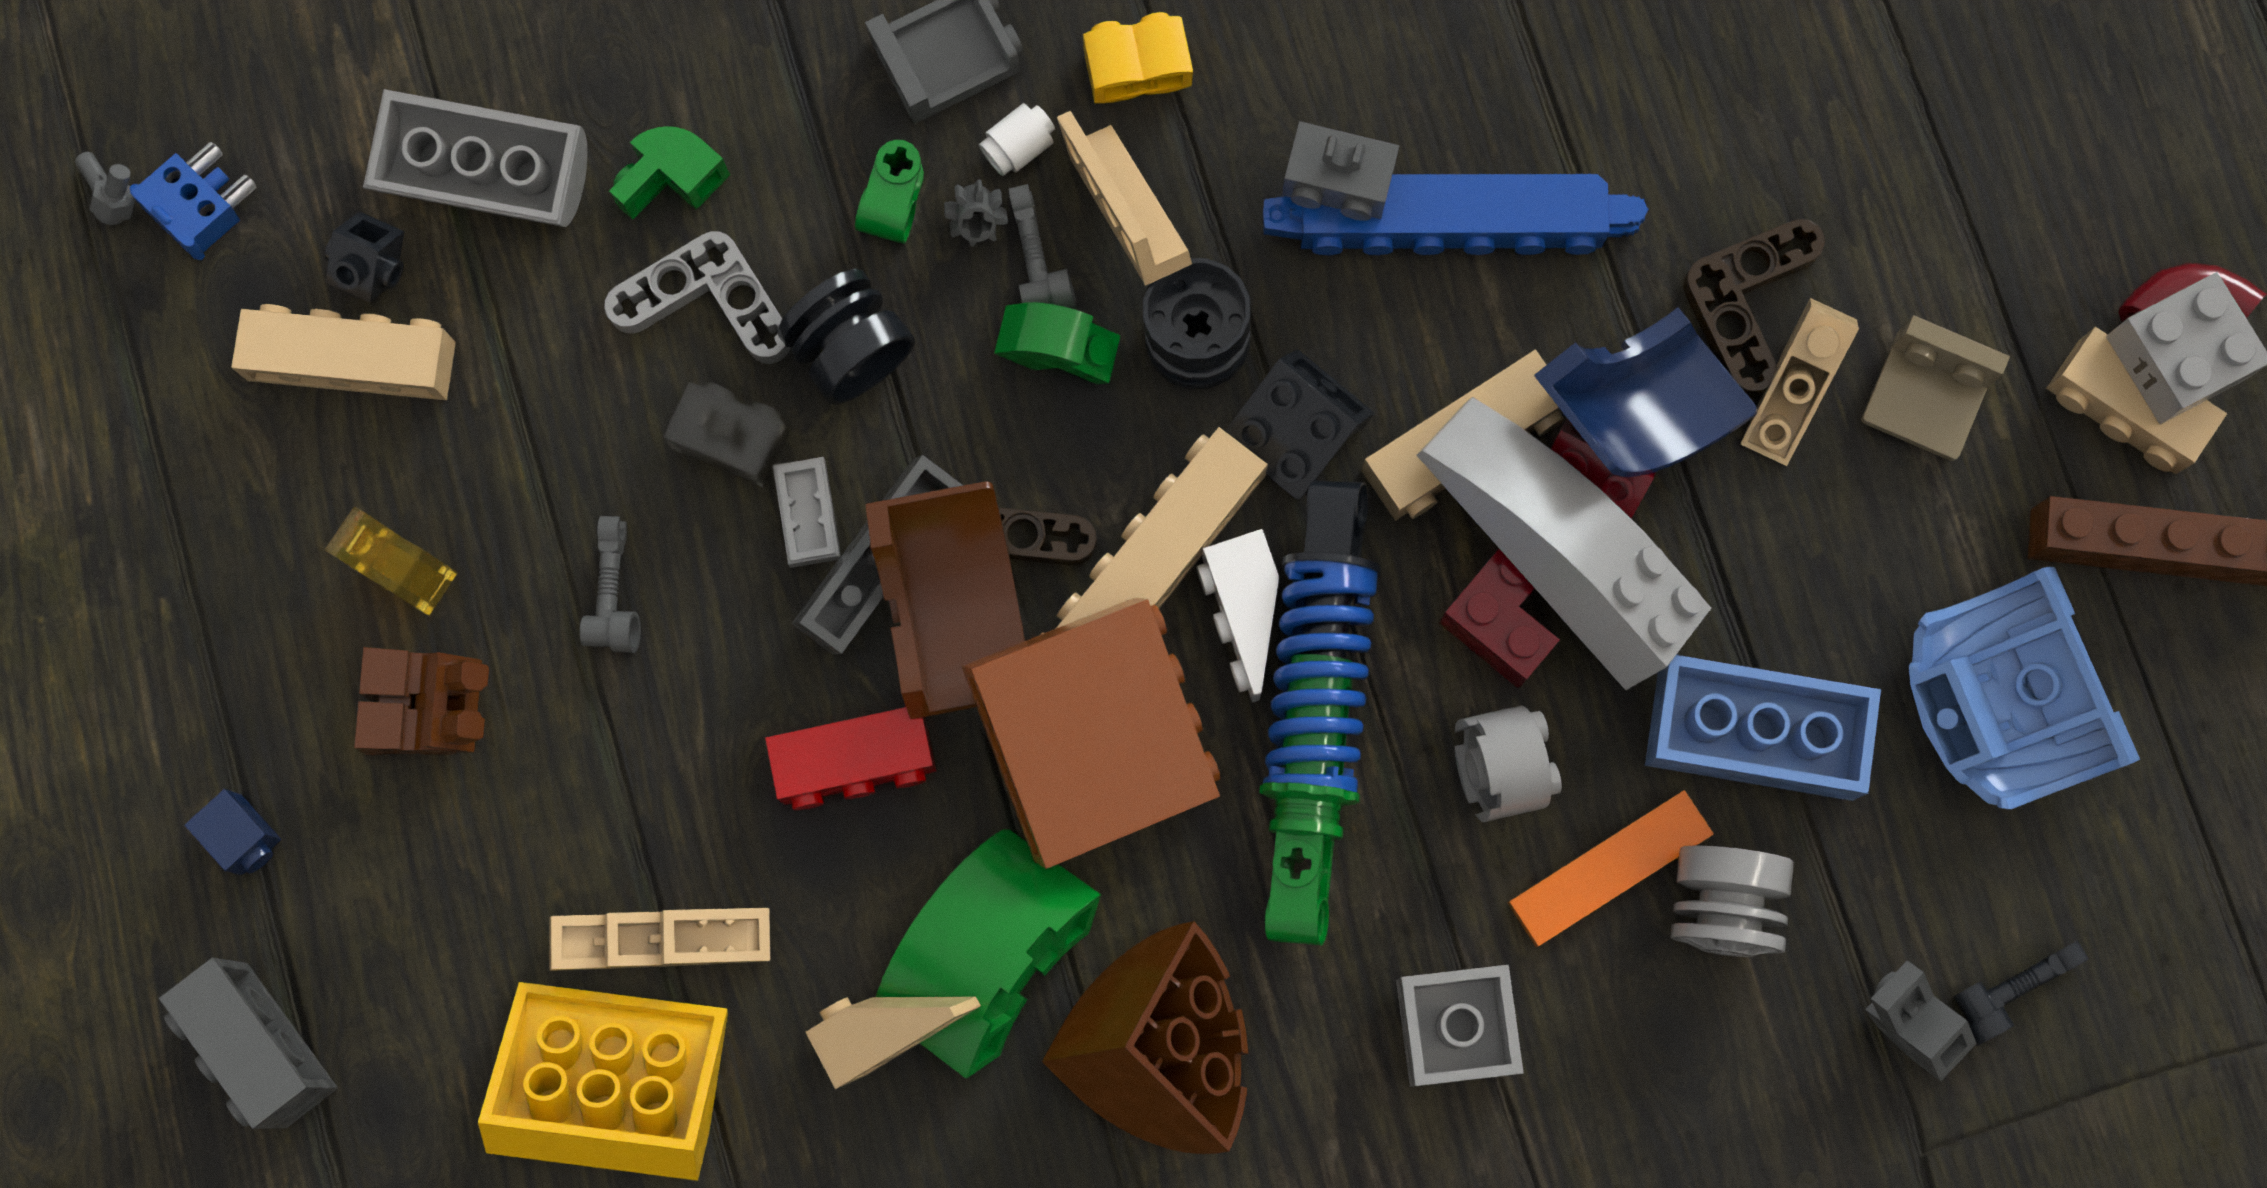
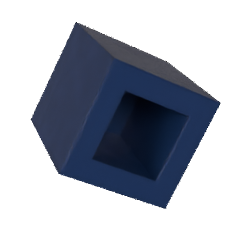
[184,789,282,875]

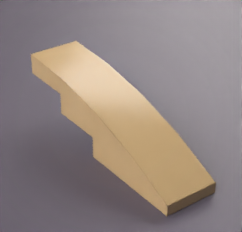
[549,908,770,971]

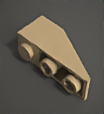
[1740,298,1859,466]

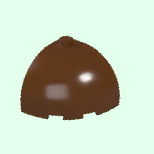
[1042,921,1248,1154]

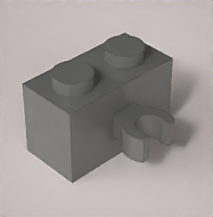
[1282,121,1400,221]

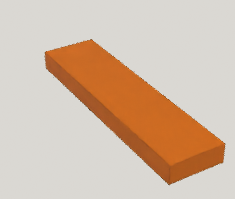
[1508,790,1714,947]

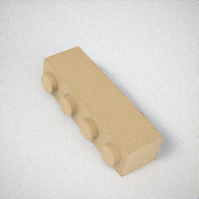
[231,304,456,400]
[1361,349,1565,521]

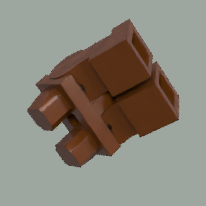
[354,647,489,755]

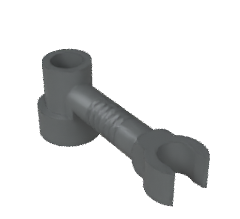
[1009,184,1077,309]
[580,516,641,653]

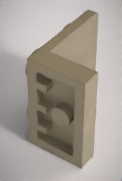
[1861,315,2010,461]

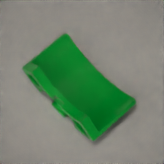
[876,829,1101,1079]

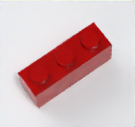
[765,707,937,810]

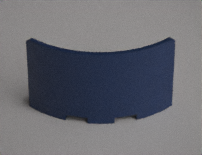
[1534,308,1758,477]

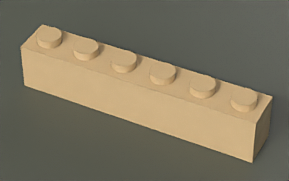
[1040,427,1268,635]

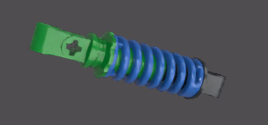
[1259,481,1381,946]

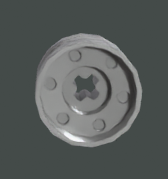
[1670,845,1794,957]

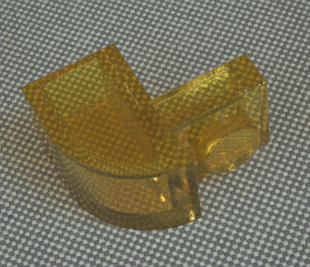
[325,507,458,616]

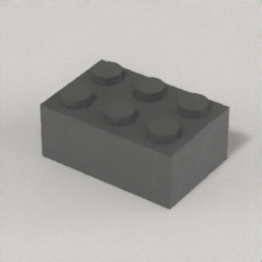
[159,957,338,1129]

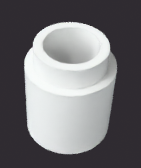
[979,103,1055,176]

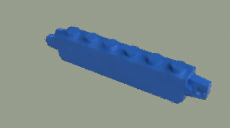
[1263,174,1649,255]

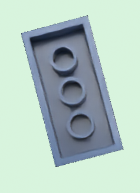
[1645,655,1881,801]

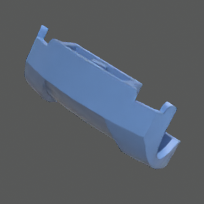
[1909,567,2140,809]

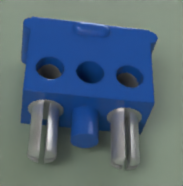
[129,142,256,260]

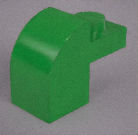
[609,126,730,220]
[994,302,1121,385]

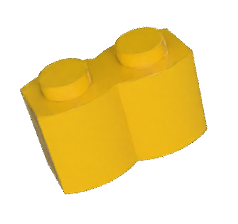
[1083,12,1193,103]

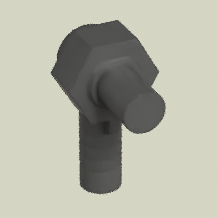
[75,152,135,225]

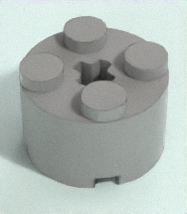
[1455,705,1562,822]

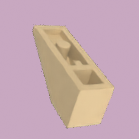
[806,997,981,1089]

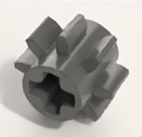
[944,179,1008,247]

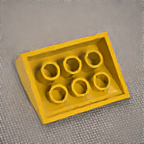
[478,982,728,1181]

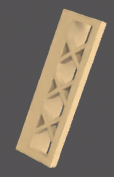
[1057,111,1192,286]

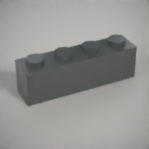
[791,455,963,654]

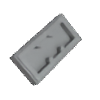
[773,457,841,568]

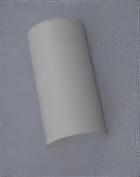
[363,89,587,227]

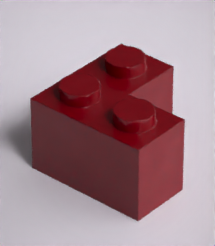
[1439,549,1560,689]

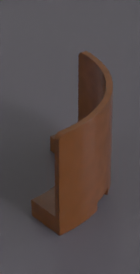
[865,481,1025,720]

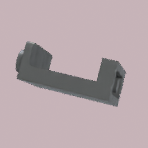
[865,0,1023,124]

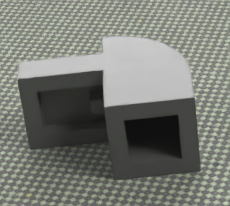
[1865,960,1977,1082]

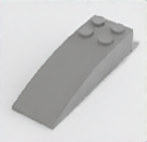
[1417,397,1711,690]

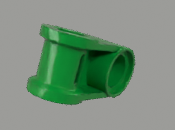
[855,140,924,244]

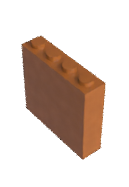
[961,598,1220,869]

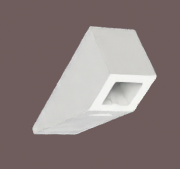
[1196,529,1279,702]

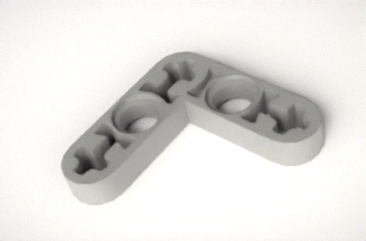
[604,231,791,364]

